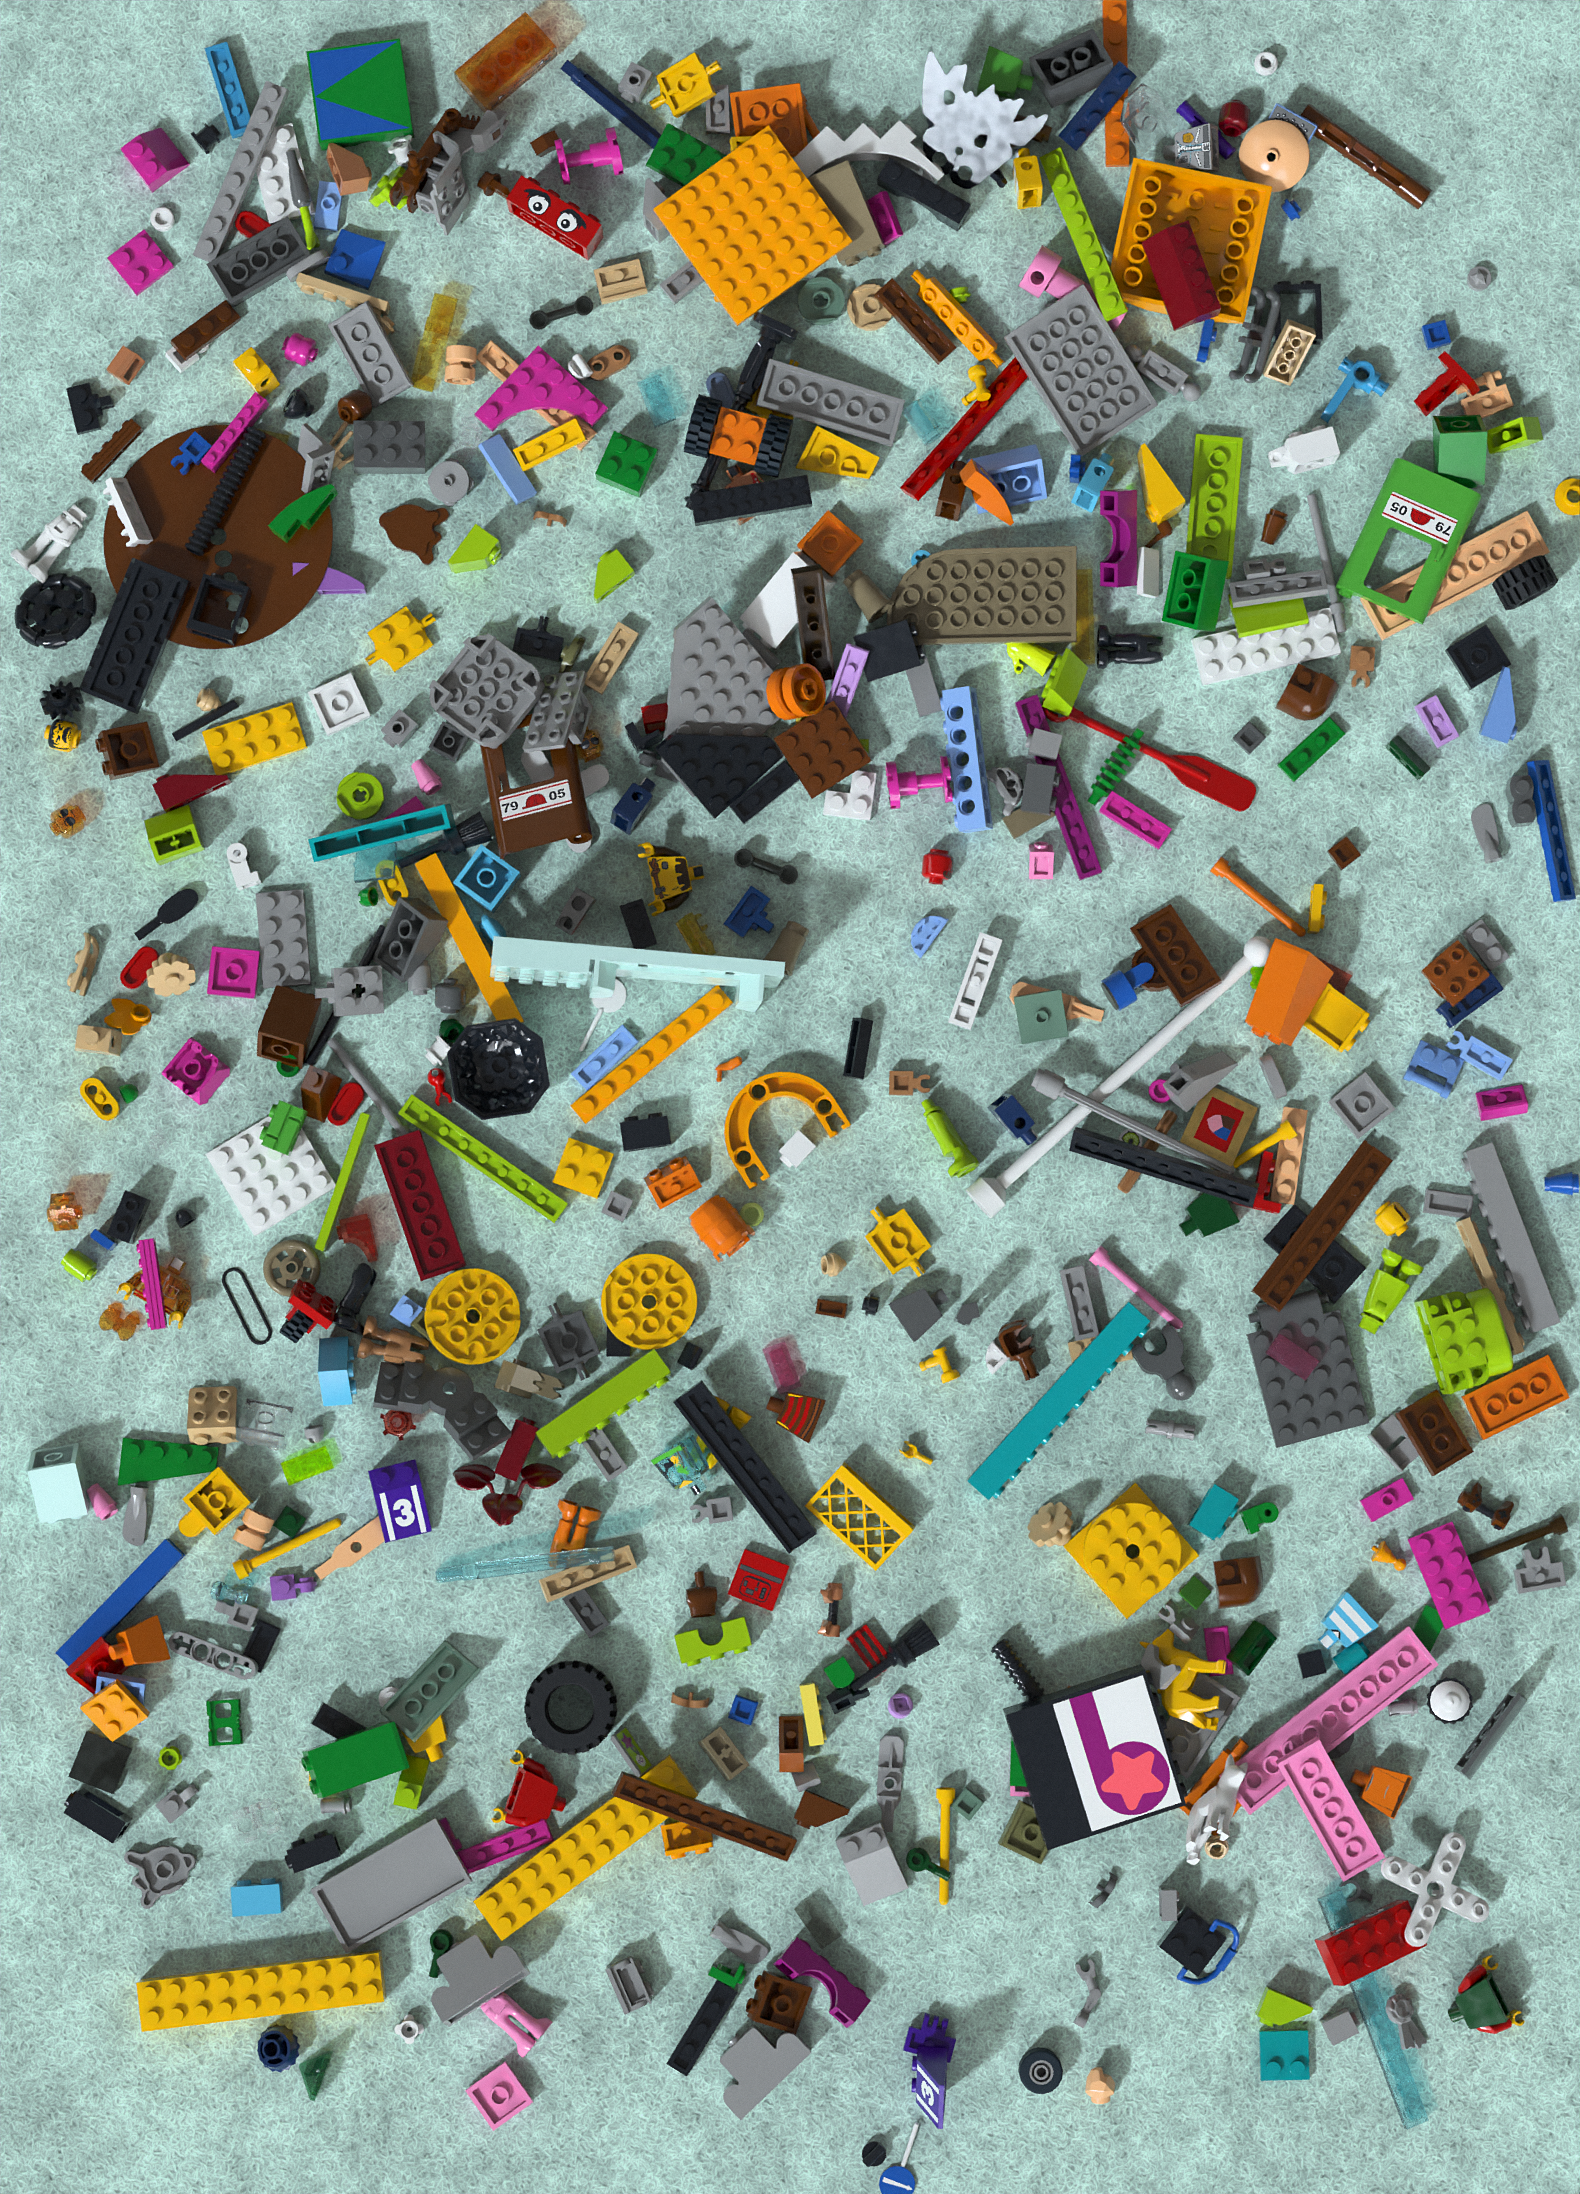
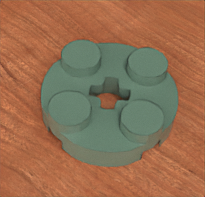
[797,277,845,326]

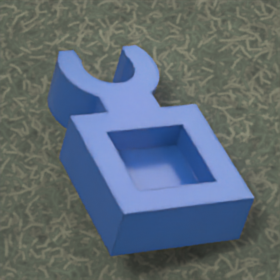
[1196,319,1217,363]
[171,431,212,475]
[1069,454,1086,483]

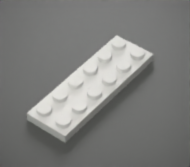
[1191,607,1341,686]

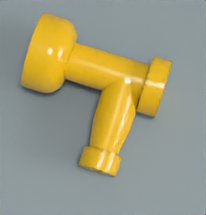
[961,365,991,406]
[919,1346,961,1384]

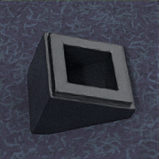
[677,1342,703,1370]

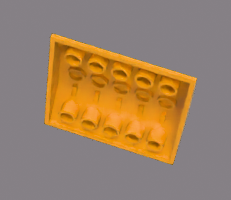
[1111,158,1272,324]

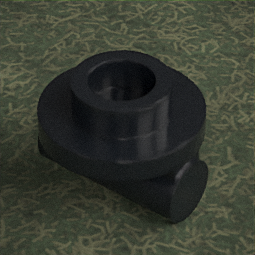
[862,2141,886,2167]

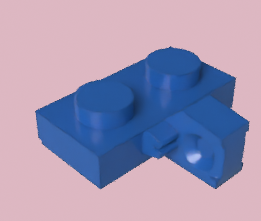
[724,886,774,938]

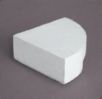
[985,1341,1009,1375]

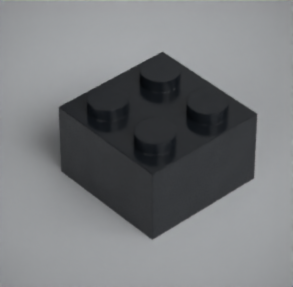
[1157,1905,1227,1977]

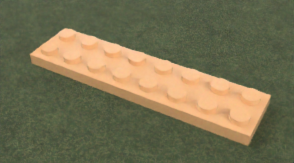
[1360,511,1550,641]

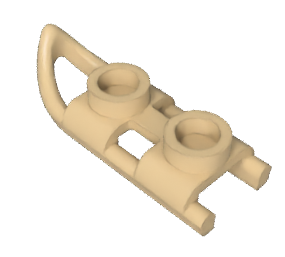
[67,932,99,996]

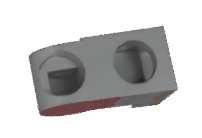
[555,888,596,935]

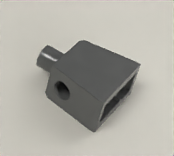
[888,1288,949,1343]

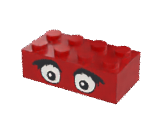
[506,175,603,261]
[1314,1900,1427,1986]

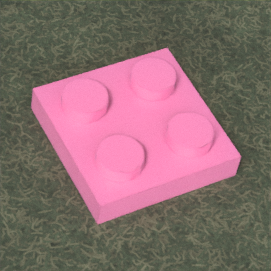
[465,2061,533,2131]

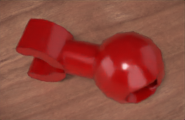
[427,1068,452,1106]

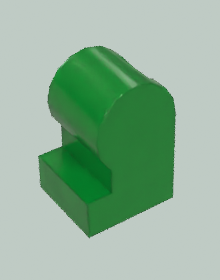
[1239,1502,1279,1534]

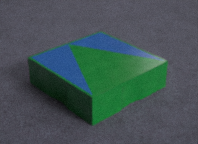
[306,38,415,151]

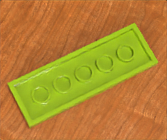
[1185,434,1243,579]

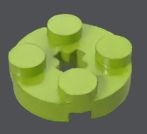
[336,772,385,820]

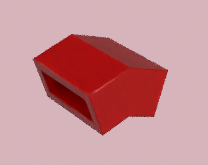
[641,702,668,734]

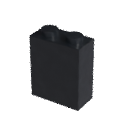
[853,617,927,682]

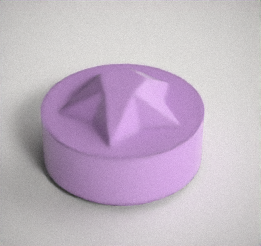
[888,1693,913,1719]

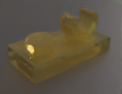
[675,912,716,956]

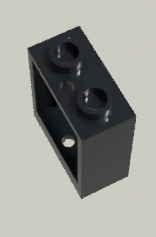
[1272,280,1323,346]
[186,573,252,646]
[64,1788,133,1843]

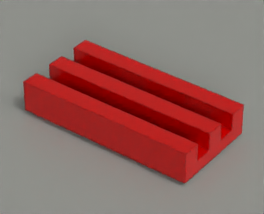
[847,1624,887,1678]

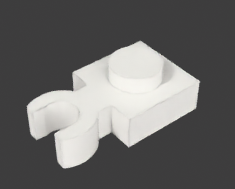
[165,344,209,374]

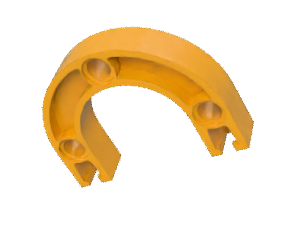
[724,1072,851,1190]

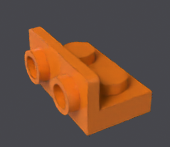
[644,1156,702,1209]

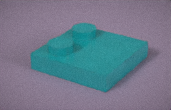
[1259,2029,1310,2081]

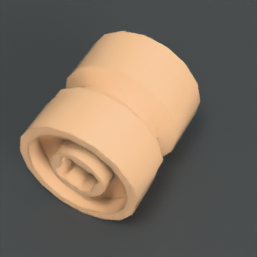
[444,345,477,385]
[232,1508,275,1551]

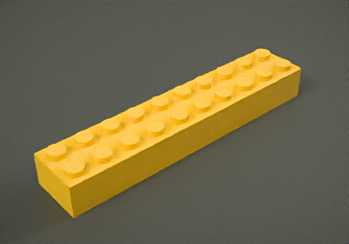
[473,1754,699,1941]
[136,1950,387,2032]

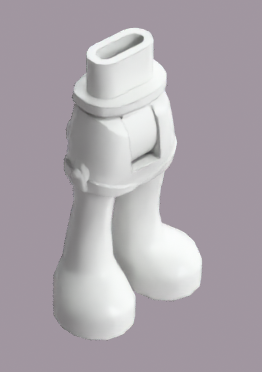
[10,504,88,583]

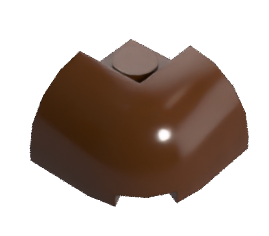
[1275,663,1339,721]
[1213,1555,1263,1609]

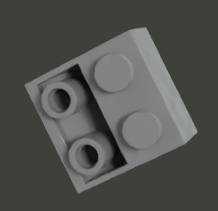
[643,178,670,244]

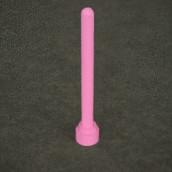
[1089,1246,1183,1329]

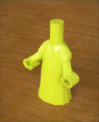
[1006,643,1057,677]

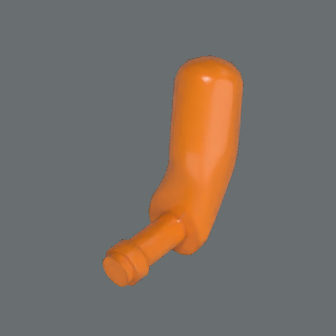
[715,1056,743,1082]

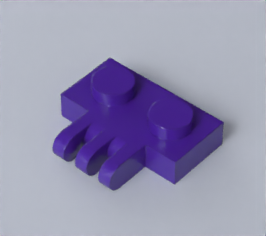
[903,2013,956,2063]

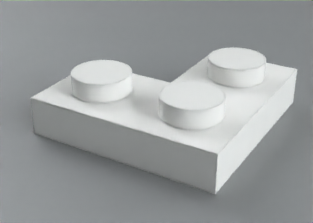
[823,771,876,821]

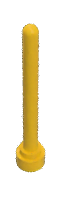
[1233,1119,1297,1169]
[232,1518,342,1580]
[936,1787,955,1905]

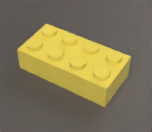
[799,1682,827,1747]

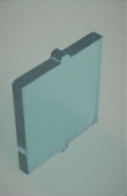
[353,842,398,883]

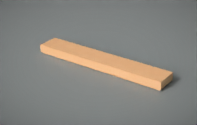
[476,340,597,451]

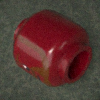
[1218,100,1250,137]

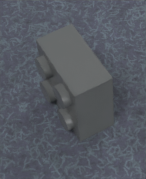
[429,722,469,763]

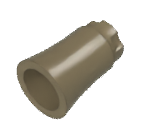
[843,569,894,623]
[763,921,809,976]

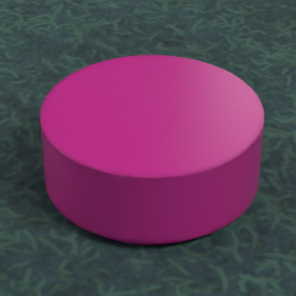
[1148,1079,1170,1103]

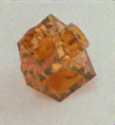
[47,1192,83,1231]

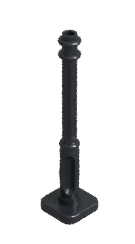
[684,312,799,511]

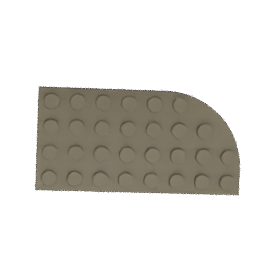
[887,546,1077,645]

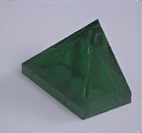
[299,2050,334,2101]

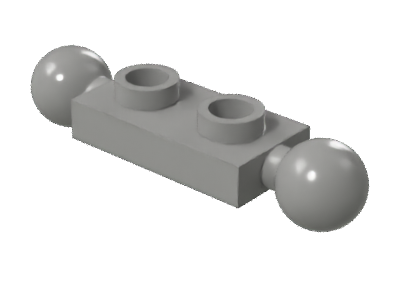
[1124,344,1201,402]

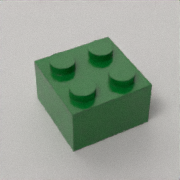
[595,431,658,498]

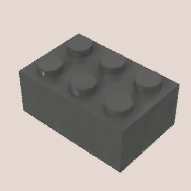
[1029,28,1114,108]
[353,421,425,474]

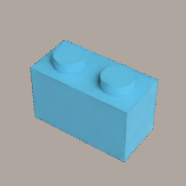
[231,1878,284,1917]

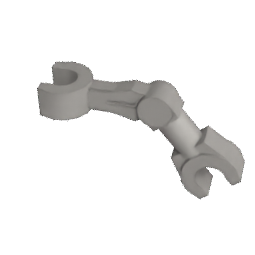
[1073,1959,1101,2028]

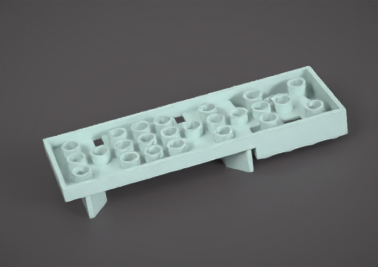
[490,936,785,1012]

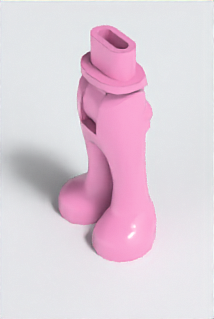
[480,1992,553,2058]

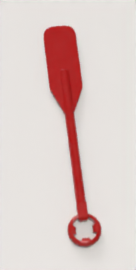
[1042,698,1256,812]

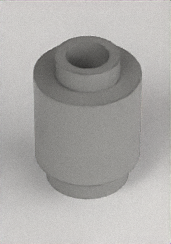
[407,960,432,996]

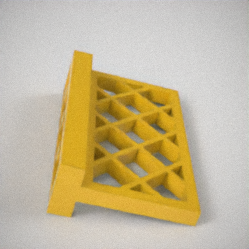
[805,1462,915,1571]

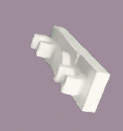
[103,477,153,547]

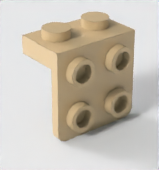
[187,1386,239,1445]

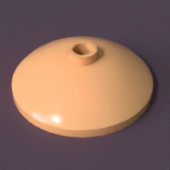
[1239,120,1310,192]

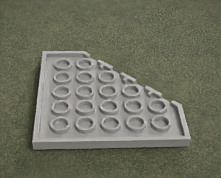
[662,596,780,797]

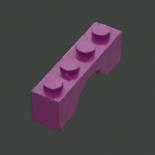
[1100,489,1137,588]
[773,1937,871,2028]

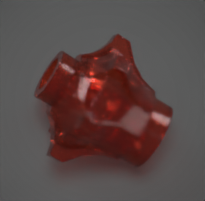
[380,1410,417,1441]

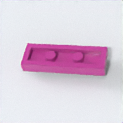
[1099,791,1172,850]

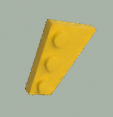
[796,426,880,479]

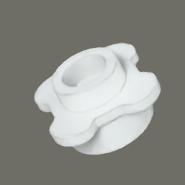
[395,2014,424,2044]

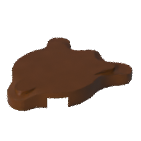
[379,504,449,565]

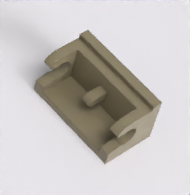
[698,1726,749,1781]

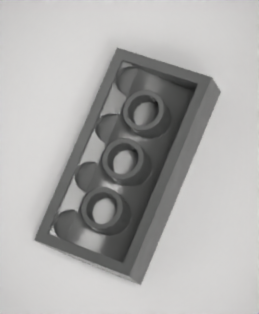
[206,216,311,308]
[1454,1690,1527,1780]

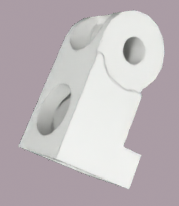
[227,843,262,890]

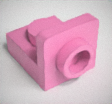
[1029,841,1054,879]

